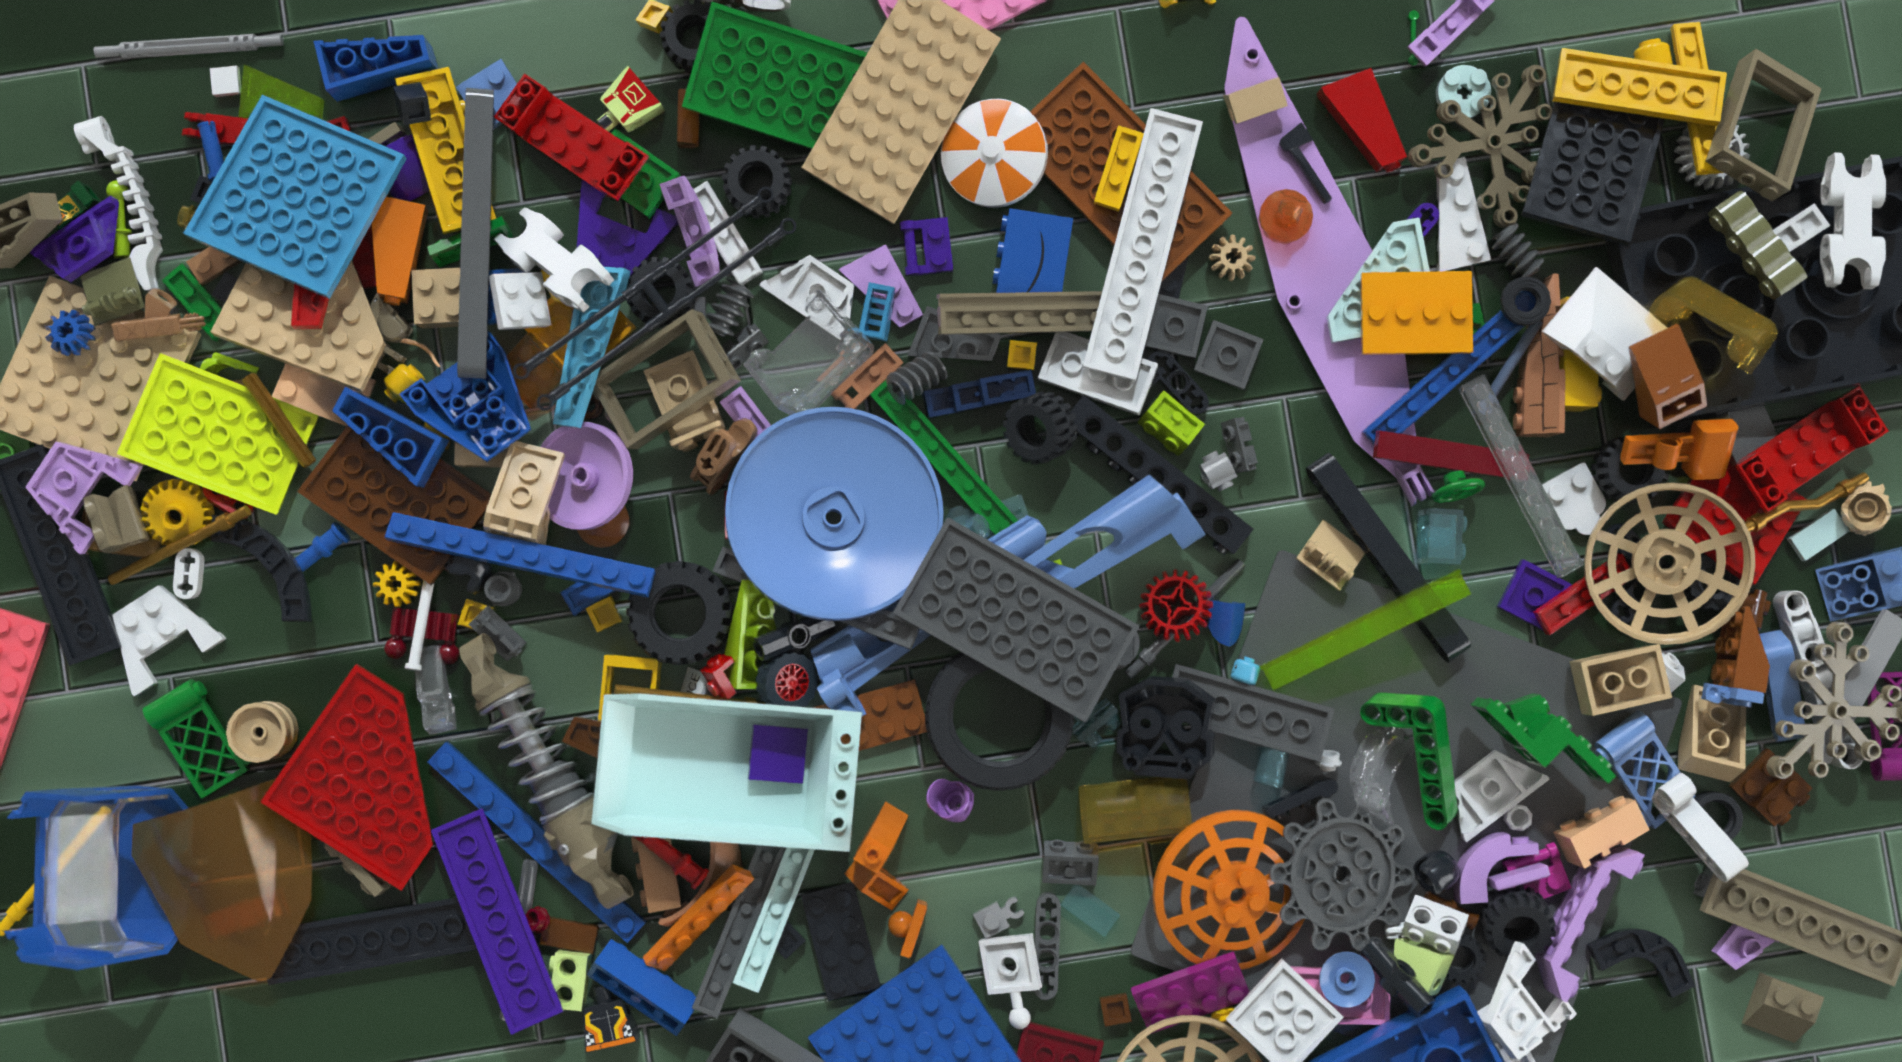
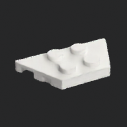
[759,255,855,344]
[1454,750,1549,842]

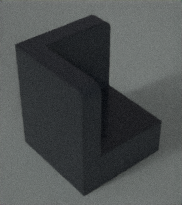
[393,82,431,125]

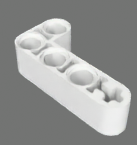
[1652,773,1749,882]

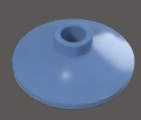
[1319,952,1375,1008]

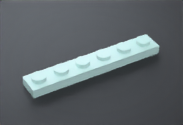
[732,847,815,993]

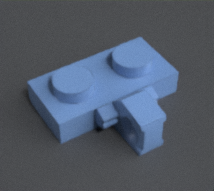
[1701,683,1764,708]

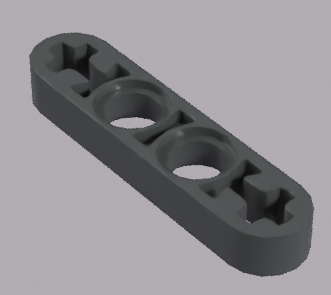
[1034,892,1061,1000]

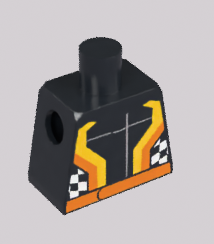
[583,984,641,1053]

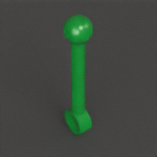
[1408,10,1419,66]

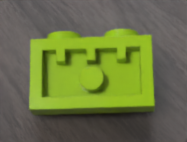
[1138,391,1205,456]

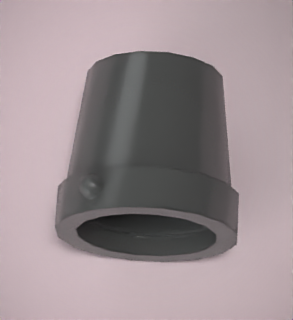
[484,572,522,606]

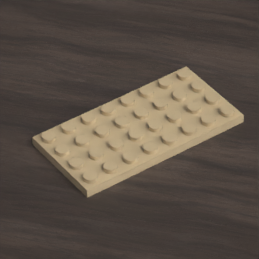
[801,0,1001,224]

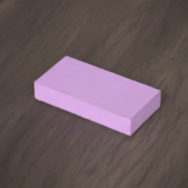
[1488,862,1550,891]

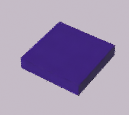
[1497,559,1572,631]
[747,724,808,784]

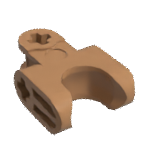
[690,418,758,495]

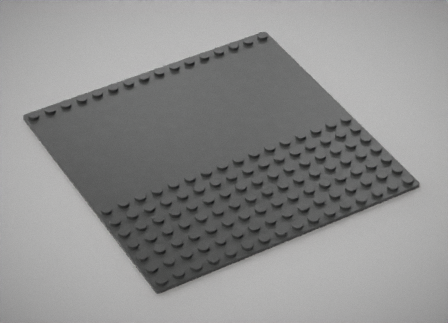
[1131,550,1682,1062]

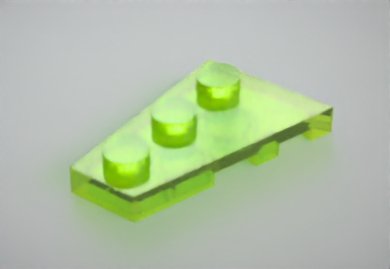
[239,65,324,120]

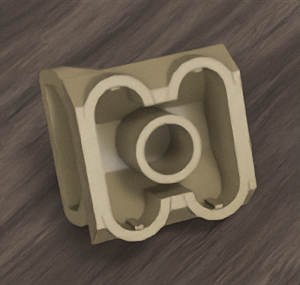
[83,485,149,554]

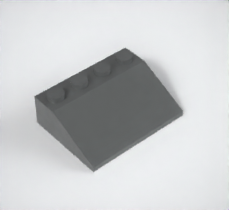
[706,1008,825,1062]

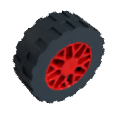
[755,651,819,707]

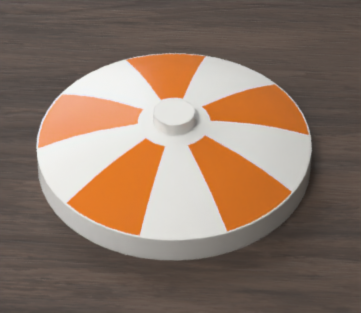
[941,99,1048,208]

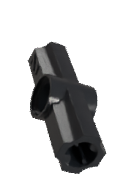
[753,617,835,661]
[1360,939,1436,1018]

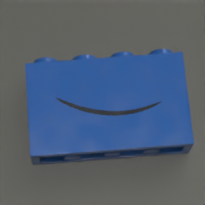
[992,208,1073,293]

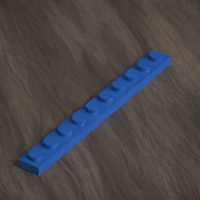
[385,512,656,598]
[428,741,647,943]

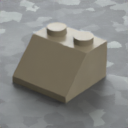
[1742,972,1824,1043]

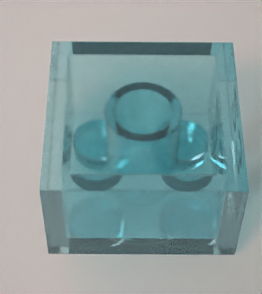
[1415,508,1467,566]

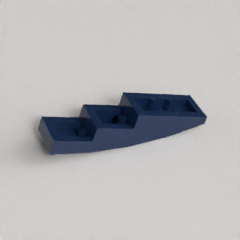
[922,370,1036,419]

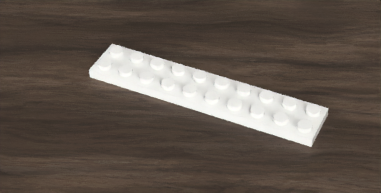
[1082,108,1203,381]

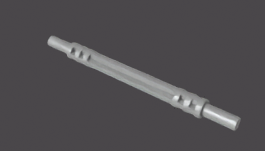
[94,34,284,59]

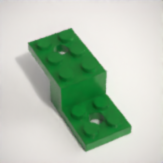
[1470,697,1616,784]

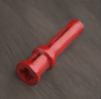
[632,836,709,890]

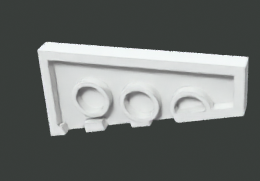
[1437,157,1491,271]

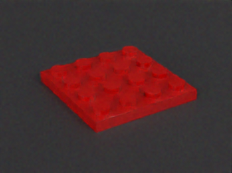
[1662,460,1806,586]

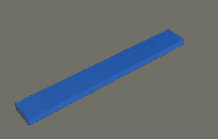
[1361,291,1536,445]

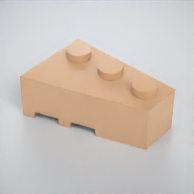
[1553,796,1649,869]

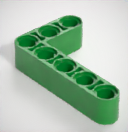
[1360,692,1458,830]

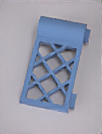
[1594,710,1696,829]

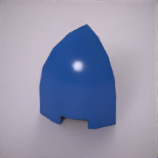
[1208,600,1245,647]

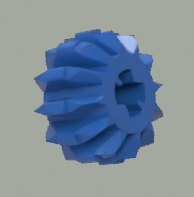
[45,310,96,356]

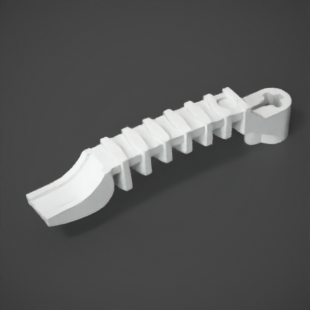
[74,116,163,292]

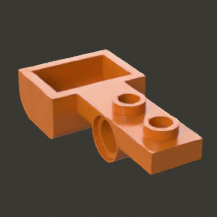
[1620,419,1739,480]

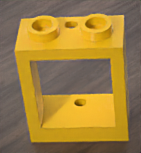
[598,654,662,720]

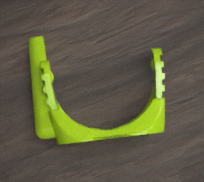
[200,352,259,375]

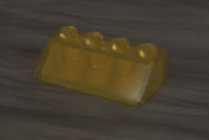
[1079,777,1193,844]

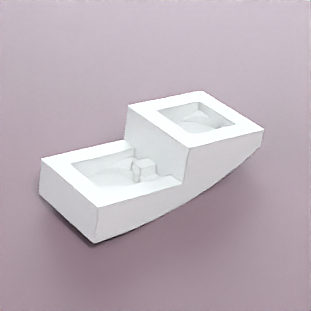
[1773,203,1830,252]

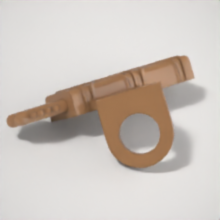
[111,288,206,342]

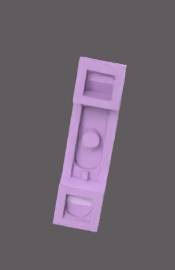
[1407,0,1495,67]
[660,176,720,287]

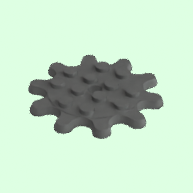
[1269,798,1415,951]

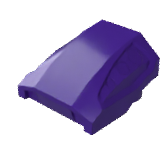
[385,135,429,202]

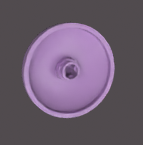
[540,422,633,530]

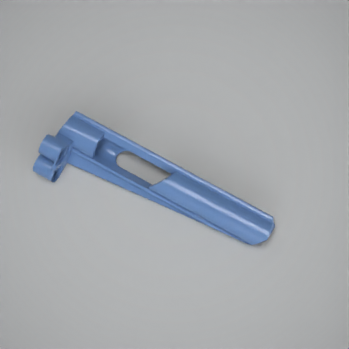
[1024,475,1206,588]
[810,515,1046,717]

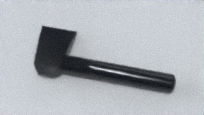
[1279,122,1332,204]

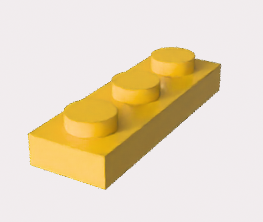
[1093,125,1144,212]

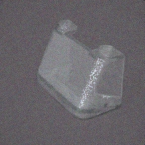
[743,289,874,415]

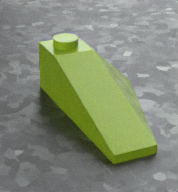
[724,580,776,689]

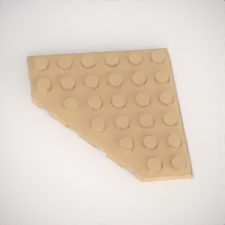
[211,260,386,393]

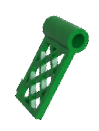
[143,679,251,799]

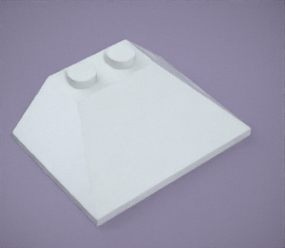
[1542,267,1667,401]

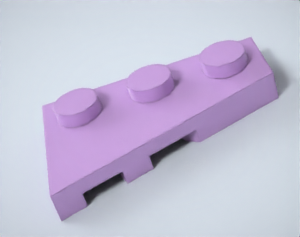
[839,244,923,328]
[1711,924,1779,970]

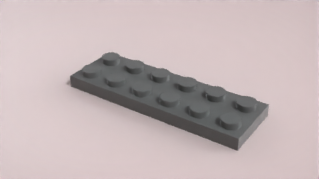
[1172,664,1335,762]

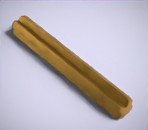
[243,373,316,468]

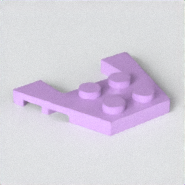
[26,442,143,554]

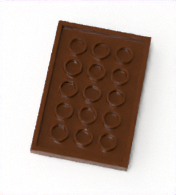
[297,425,492,585]

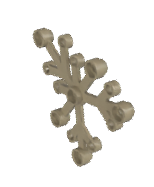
[1408,65,1553,228]
[1766,622,1902,779]

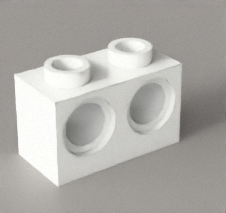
[1402,895,1469,955]

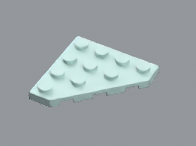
[1326,218,1430,344]

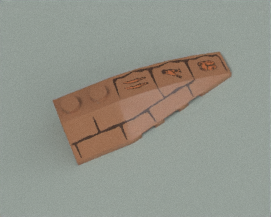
[1513,274,1565,437]

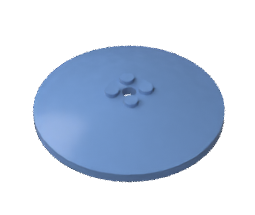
[725,407,943,621]

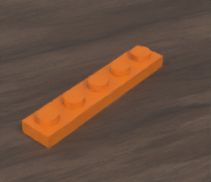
[643,864,754,971]

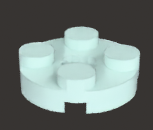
[1436,65,1491,119]

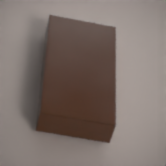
[540,917,599,954]

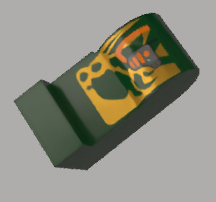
[56,181,102,231]

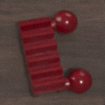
[384,608,460,665]

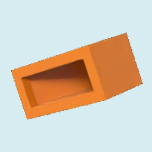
[844,861,909,910]

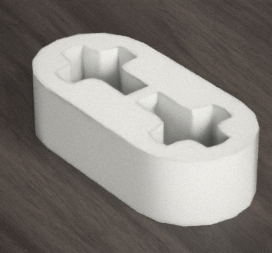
[173,548,205,599]

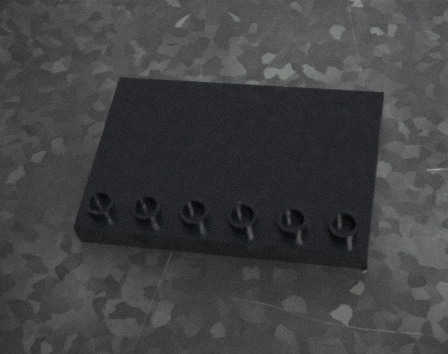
[1605,156,1902,428]

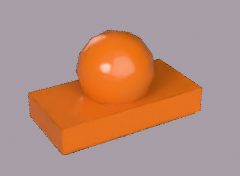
[888,899,928,958]

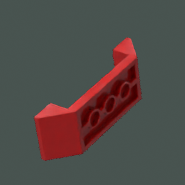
[494,73,649,201]
[1735,386,1889,513]

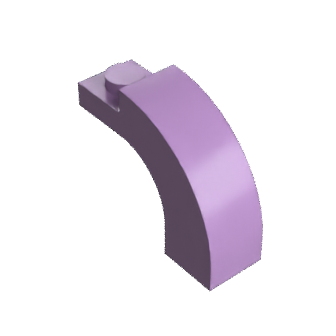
[1453,831,1539,904]

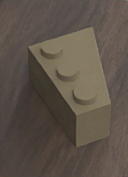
[0,193,63,268]

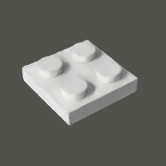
[489,272,551,330]

